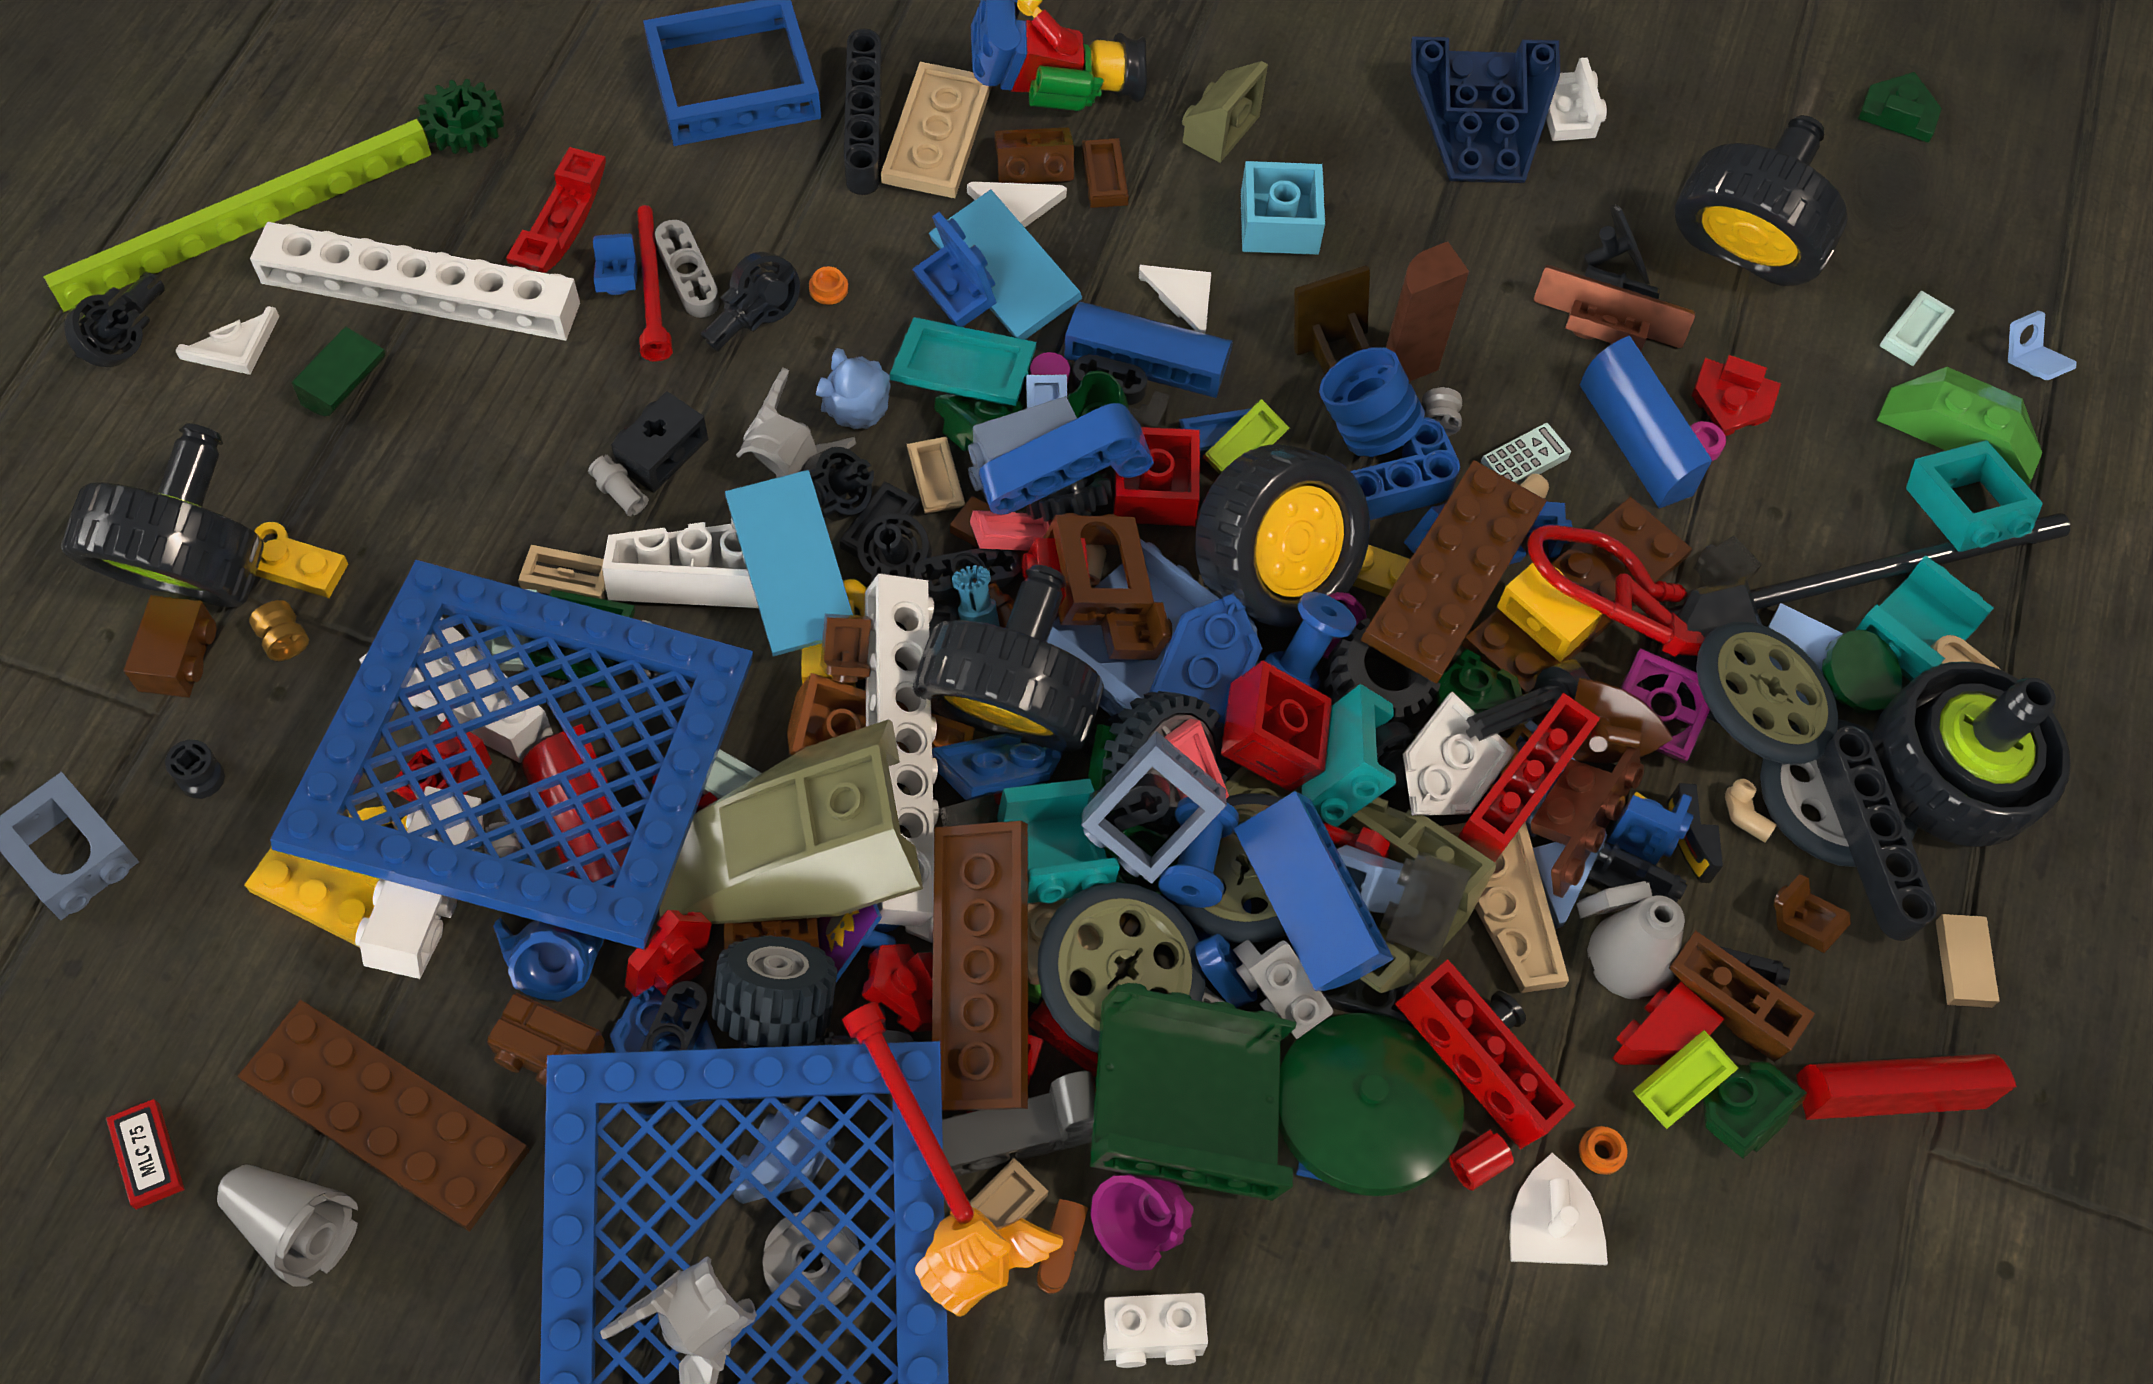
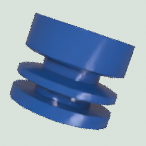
[1319,347,1425,457]

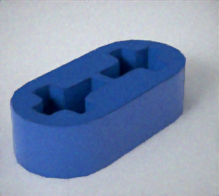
[1195,934,1257,1009]

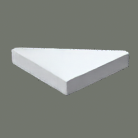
[967,182,1067,227]
[1139,265,1211,334]
[176,306,279,375]

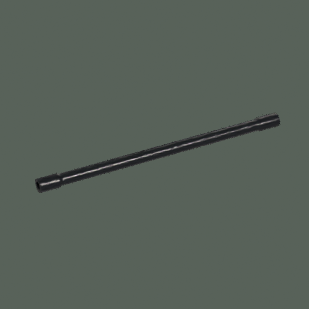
[1648,513,2070,619]

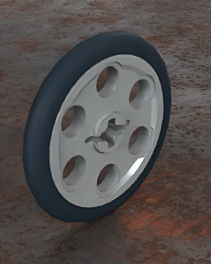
[1760,719,1918,867]

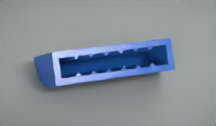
[1064,302,1233,398]
[1580,336,1712,508]
[1233,791,1394,991]

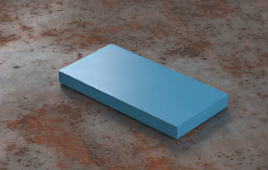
[929,189,1082,340]
[725,470,853,657]

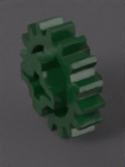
[418,79,504,154]

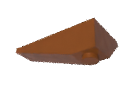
[787,673,975,755]

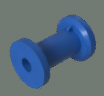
[1265,592,1356,690]
[1158,797,1239,908]

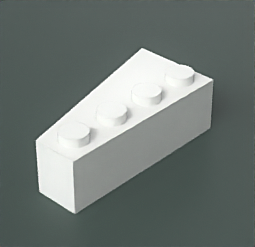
[359,617,554,763]
[355,786,484,979]

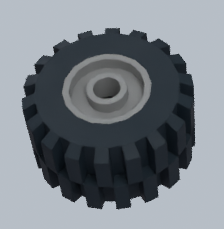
[712,935,837,1047]

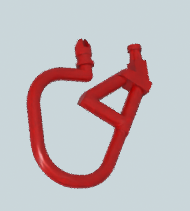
[1527,525,1705,657]

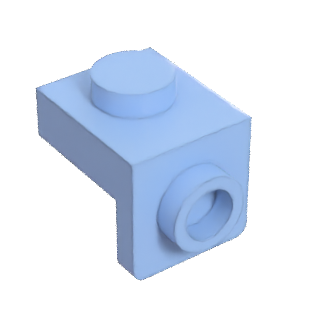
[1026,375,1067,409]

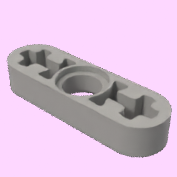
[655,220,719,318]

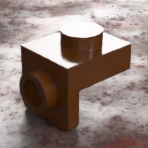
[1100,602,1173,660]
[820,614,871,683]
[1774,874,1851,953]

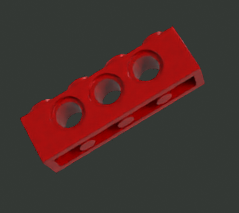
[1457,692,1600,862]
[1395,959,1576,1149]

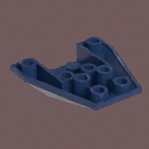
[1411,37,1560,183]

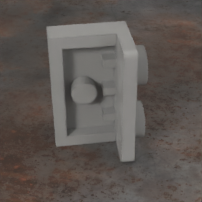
[1233,940,1333,1039]

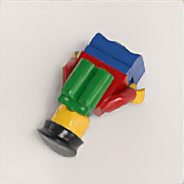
[971,0,1147,111]

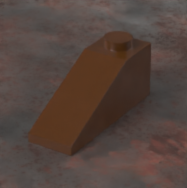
[1669,930,1815,1062]

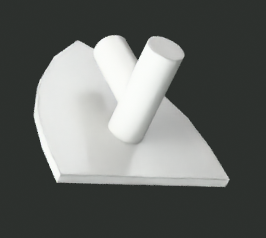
[1509,1153,1608,1265]

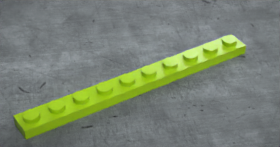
[44,119,431,312]

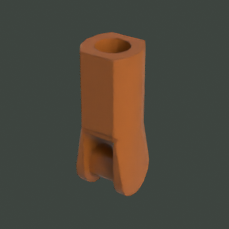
[1036,1199,1088,1294]

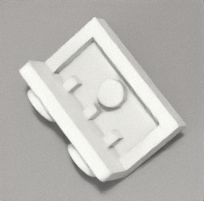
[1546,58,1607,141]
[1103,1293,1208,1368]

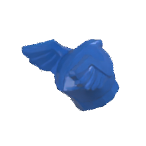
[493,917,604,1002]

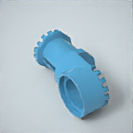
[952,565,1000,626]

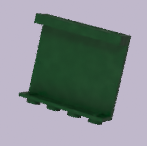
[1090,983,1296,1201]

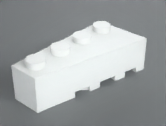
[602,518,758,608]

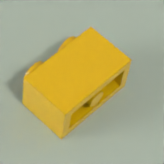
[1497,563,1603,662]

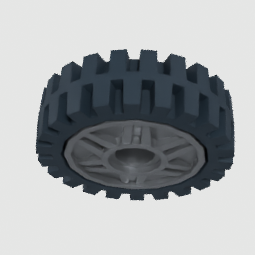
[1103,691,1230,826]

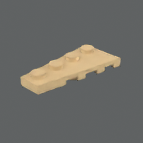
[1441,822,1569,993]

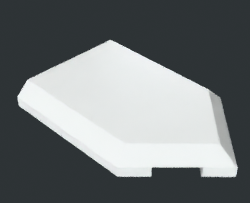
[1403,692,1516,816]

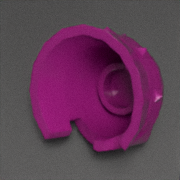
[1091,1174,1194,1270]

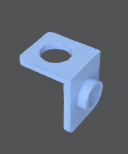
[2008,311,2077,380]

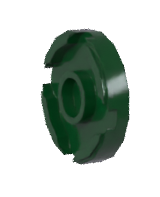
[1822,630,1902,714]

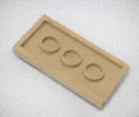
[881,62,992,198]

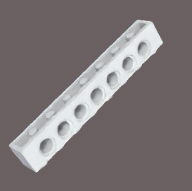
[250,222,580,341]
[865,574,939,926]

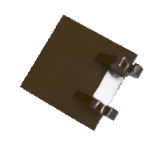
[1294,265,1370,375]

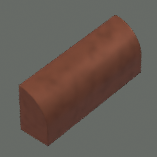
[1386,242,1469,382]

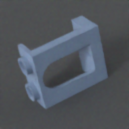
[0,772,139,920]

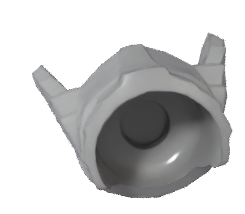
[736,367,856,478]
[600,1256,757,1384]

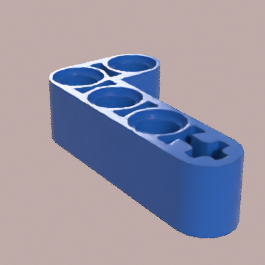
[978,403,1154,515]
[1350,417,1460,520]

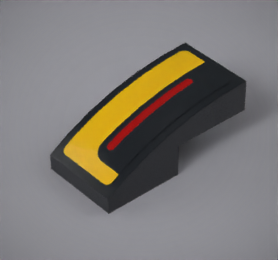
[1667,783,1723,883]

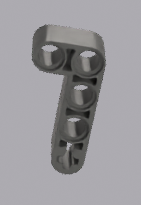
[942,1071,1096,1177]

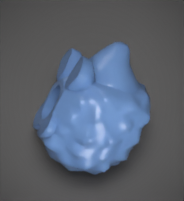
[816,348,891,429]

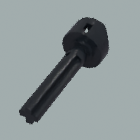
[1466,659,1590,741]

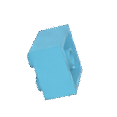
[1241,161,1325,255]

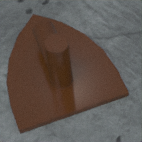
[1573,678,1673,764]

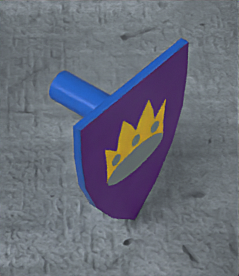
[818,904,896,982]

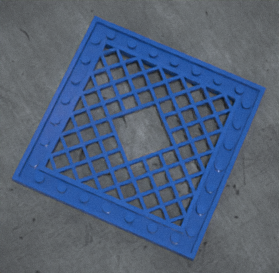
[270,560,753,949]
[540,1041,949,1384]

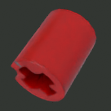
[1449,1130,1514,1191]

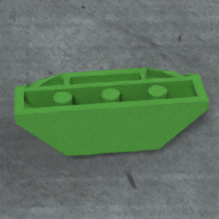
[1877,367,2042,486]

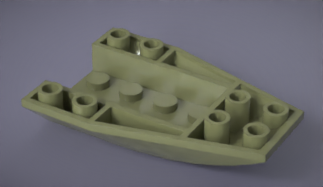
[659,719,923,924]

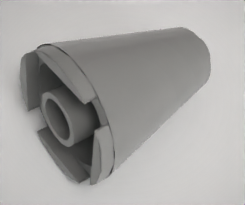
[1587,896,1685,999]
[217,1165,358,1287]

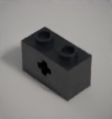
[611,391,709,493]

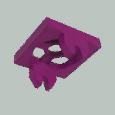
[1620,648,1710,764]

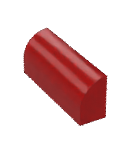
[522,724,629,888]
[1796,1054,2017,1120]

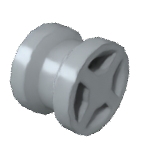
[1422,387,1462,436]

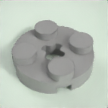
[763,1210,862,1314]

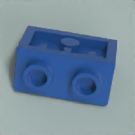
[1606,793,1694,865]

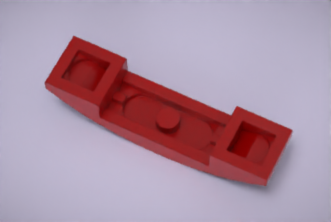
[506,147,606,273]

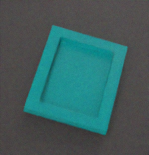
[890,317,1037,406]

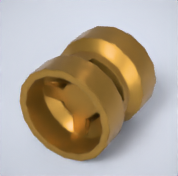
[249,600,309,661]

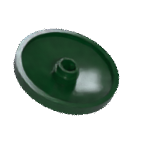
[1278,1013,1464,1196]

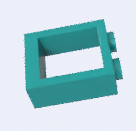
[1906,440,2043,552]

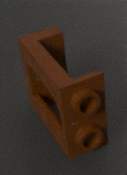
[1043,513,1154,625]

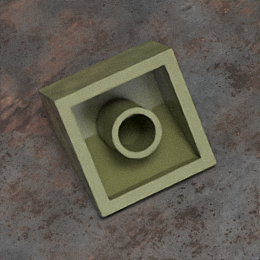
[1182,61,1268,163]

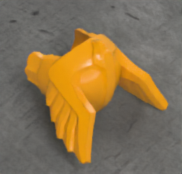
[915,1207,1063,1317]

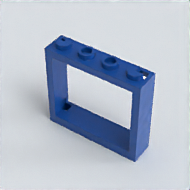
[643,0,821,146]

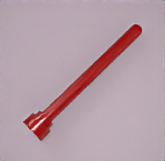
[637,205,673,362]
[842,1002,974,1224]

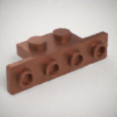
[1534,265,1695,352]
[1531,747,1644,898]

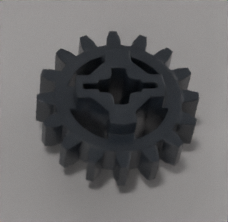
[1026,469,1115,522]

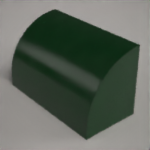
[292,326,385,416]

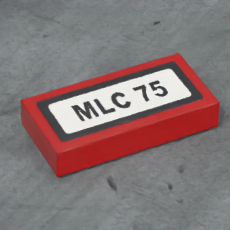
[106,1099,185,1210]

